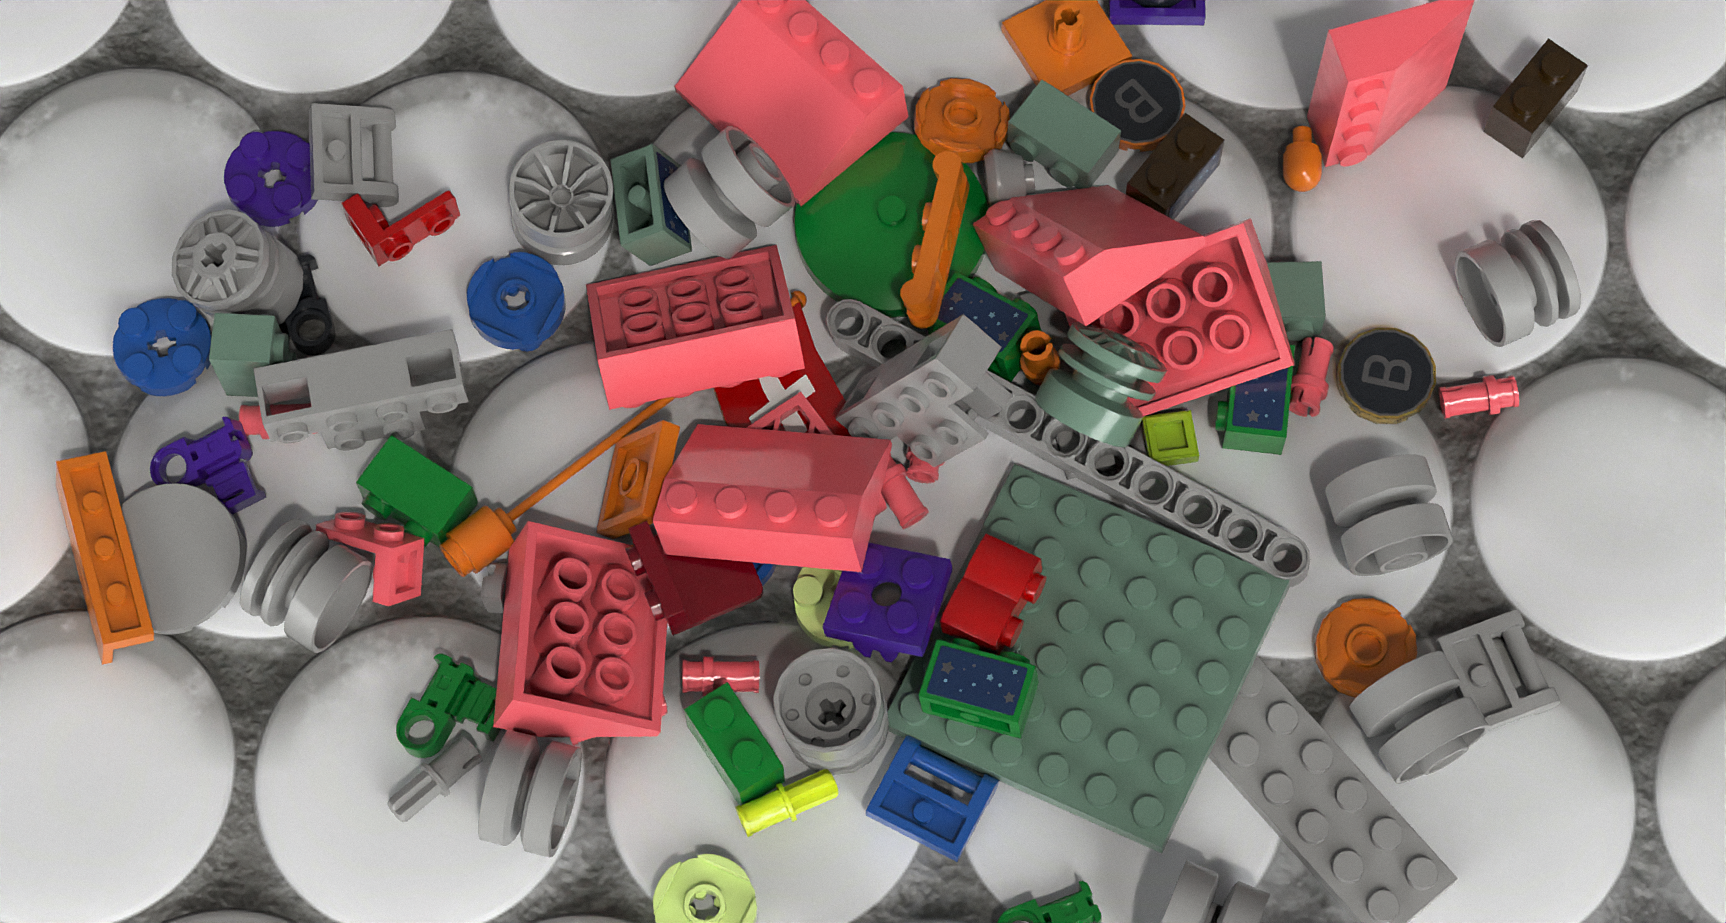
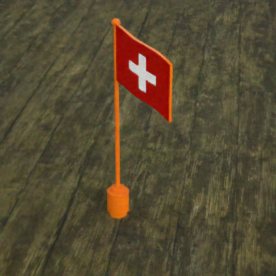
[439,290,851,577]

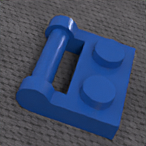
[866,735,1000,862]

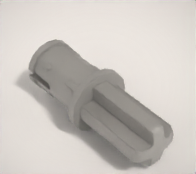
[387,736,483,822]

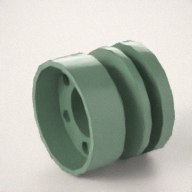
[1034,322,1168,448]

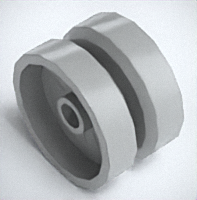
[478,730,582,858]

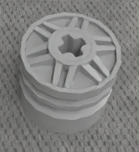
[172,209,303,325]
[1455,220,1581,347]
[239,519,373,653]
[773,647,889,775]

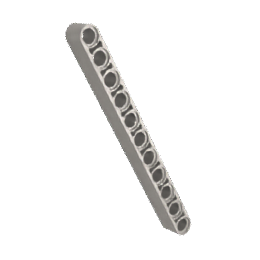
[826,299,1310,587]

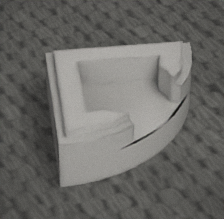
[480,562,508,613]

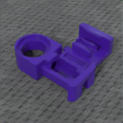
[150,417,267,515]

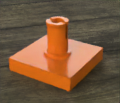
[1001,0,1132,96]
[596,420,680,539]

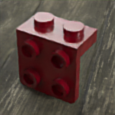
[625,521,763,636]

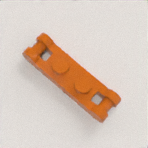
[900,151,969,329]

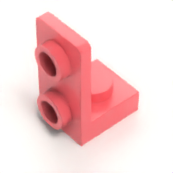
[316,512,424,607]

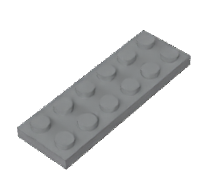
[1209,656,1458,923]

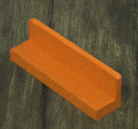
[56,451,154,665]

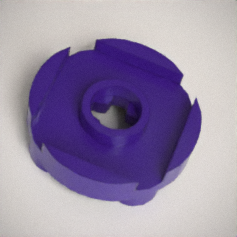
[224,131,318,227]

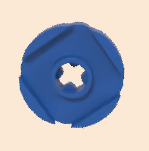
[467,252,566,352]
[113,298,212,396]

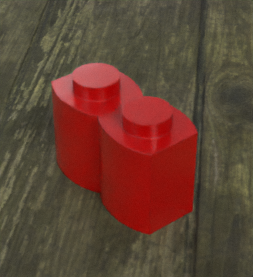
[940,533,1046,655]

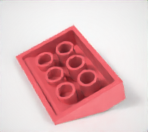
[674,0,909,206]
[1307,0,1475,167]
[973,185,1208,326]
[1065,218,1295,416]
[586,245,805,410]
[653,424,892,572]
[493,521,667,737]

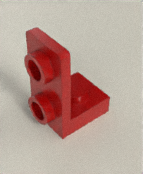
[341,190,460,267]

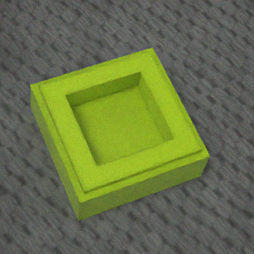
[1141,410,1200,466]

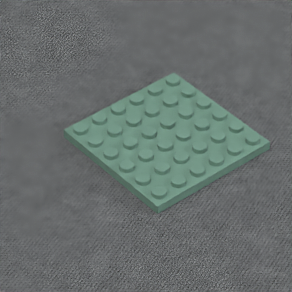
[888,464,1290,853]

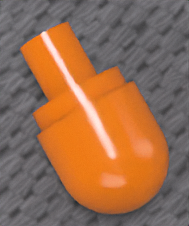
[1283,126,1322,192]

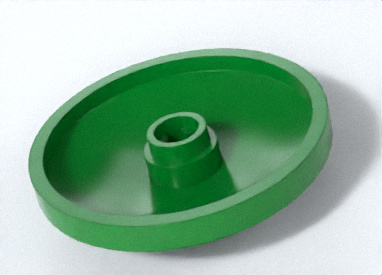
[795,132,988,318]

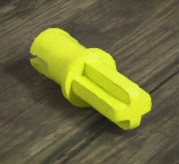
[735,769,839,837]

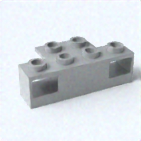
[835,314,1012,467]
[254,329,468,451]

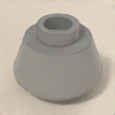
[983,149,1035,208]

